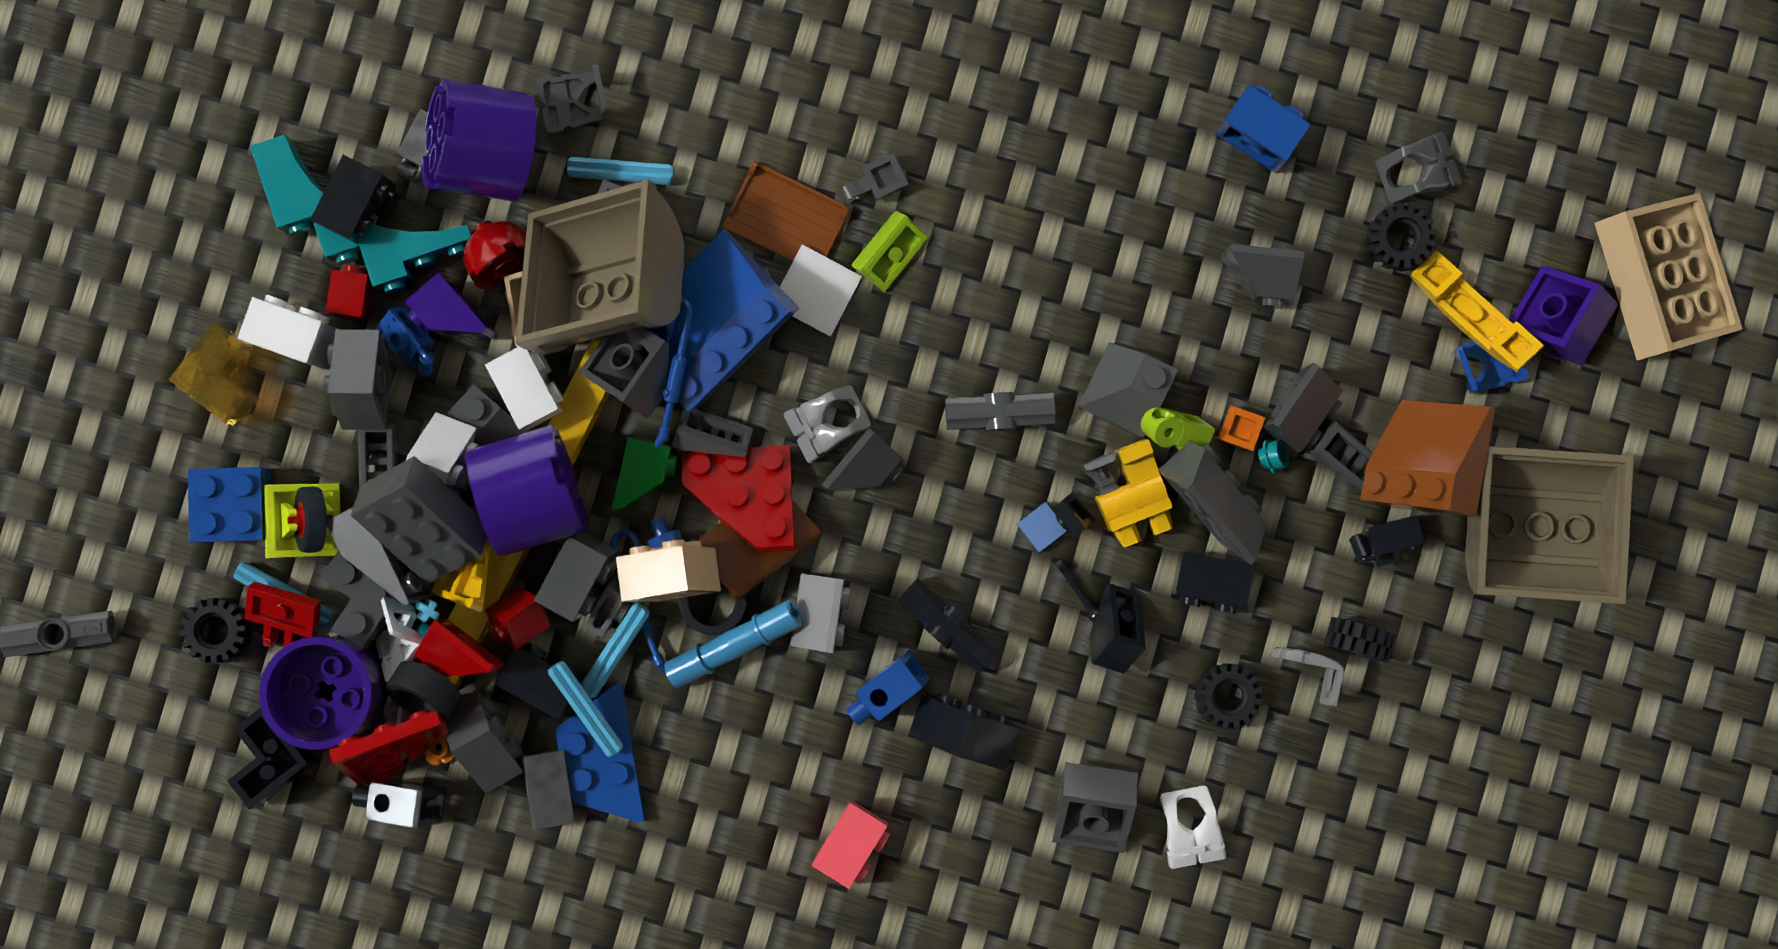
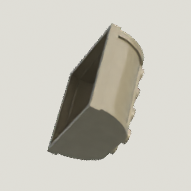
[515,179,685,354]
[1465,446,1634,604]

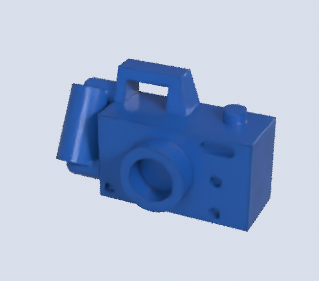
[376,306,434,376]

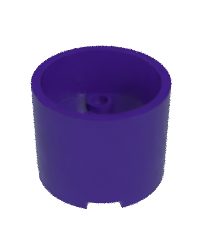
[421,78,536,202]
[466,425,587,557]
[259,635,388,750]

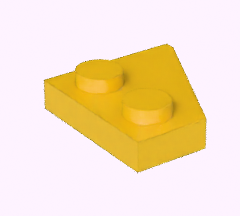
[431,538,491,613]

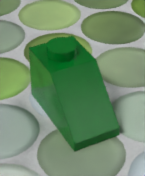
[612,437,678,511]

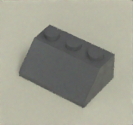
[1159,440,1267,565]

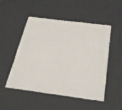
[780,244,862,337]

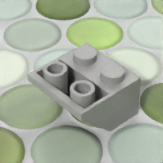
[790,574,851,653]

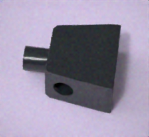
[352,779,447,828]

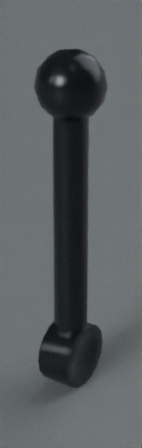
[1054,558,1098,623]

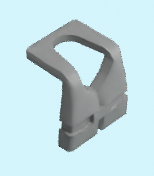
[784,385,871,463]
[1271,647,1344,707]

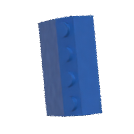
[654,229,800,412]

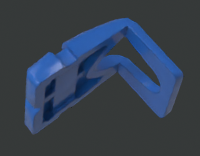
[1453,341,1530,394]

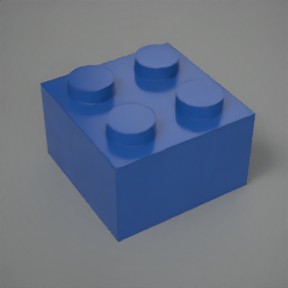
[1215,85,1310,173]
[188,467,272,543]

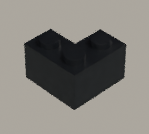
[310,154,397,244]
[908,693,1019,770]
[227,707,318,810]

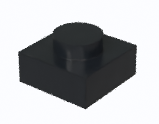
[1052,492,1095,537]

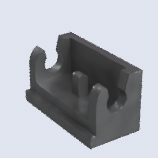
[521,750,574,830]

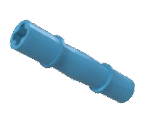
[664,600,803,688]

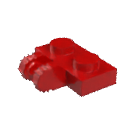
[245,581,321,648]

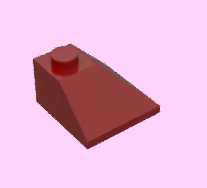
[414,619,505,677]

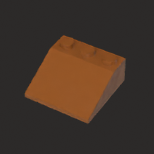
[1360,400,1495,518]

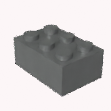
[350,456,487,584]

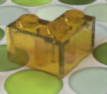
[168,322,260,427]

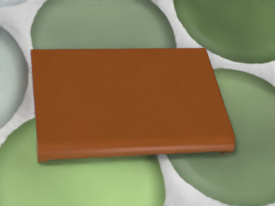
[722,161,850,262]

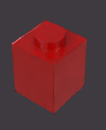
[325,265,374,321]
[485,586,550,650]

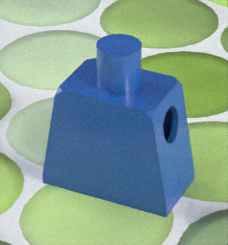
[846,650,931,725]

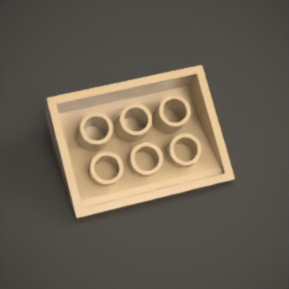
[1594,193,1743,360]

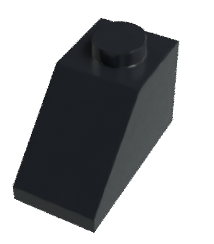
[1090,583,1146,674]

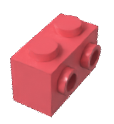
[811,800,890,889]

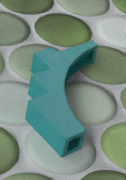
[250,135,473,294]

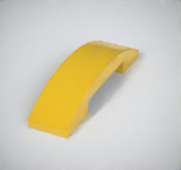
[1411,250,1544,372]

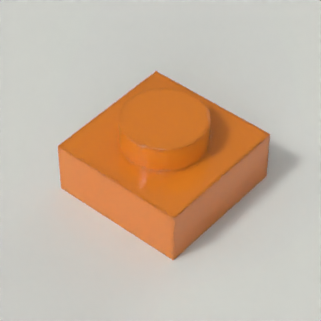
[1217,405,1265,452]

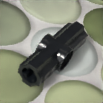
[897,578,999,674]

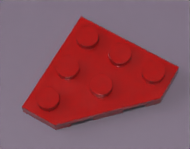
[682,445,795,553]
[329,710,449,786]

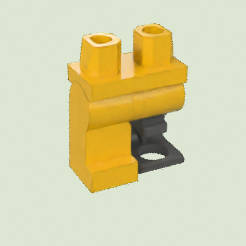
[1081,439,1173,548]

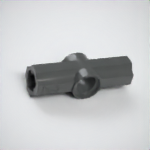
[945,392,1056,431]
[0,611,118,658]

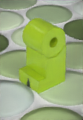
[1140,407,1216,450]

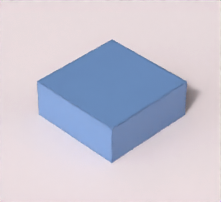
[1017,502,1066,553]

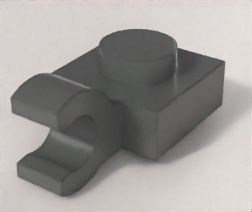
[842,152,909,204]

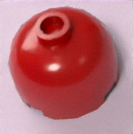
[464,221,526,289]

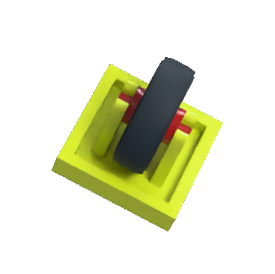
[263,483,340,558]

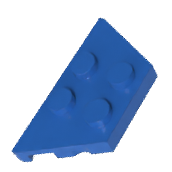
[555,683,646,822]

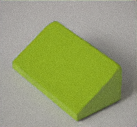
[852,211,930,292]

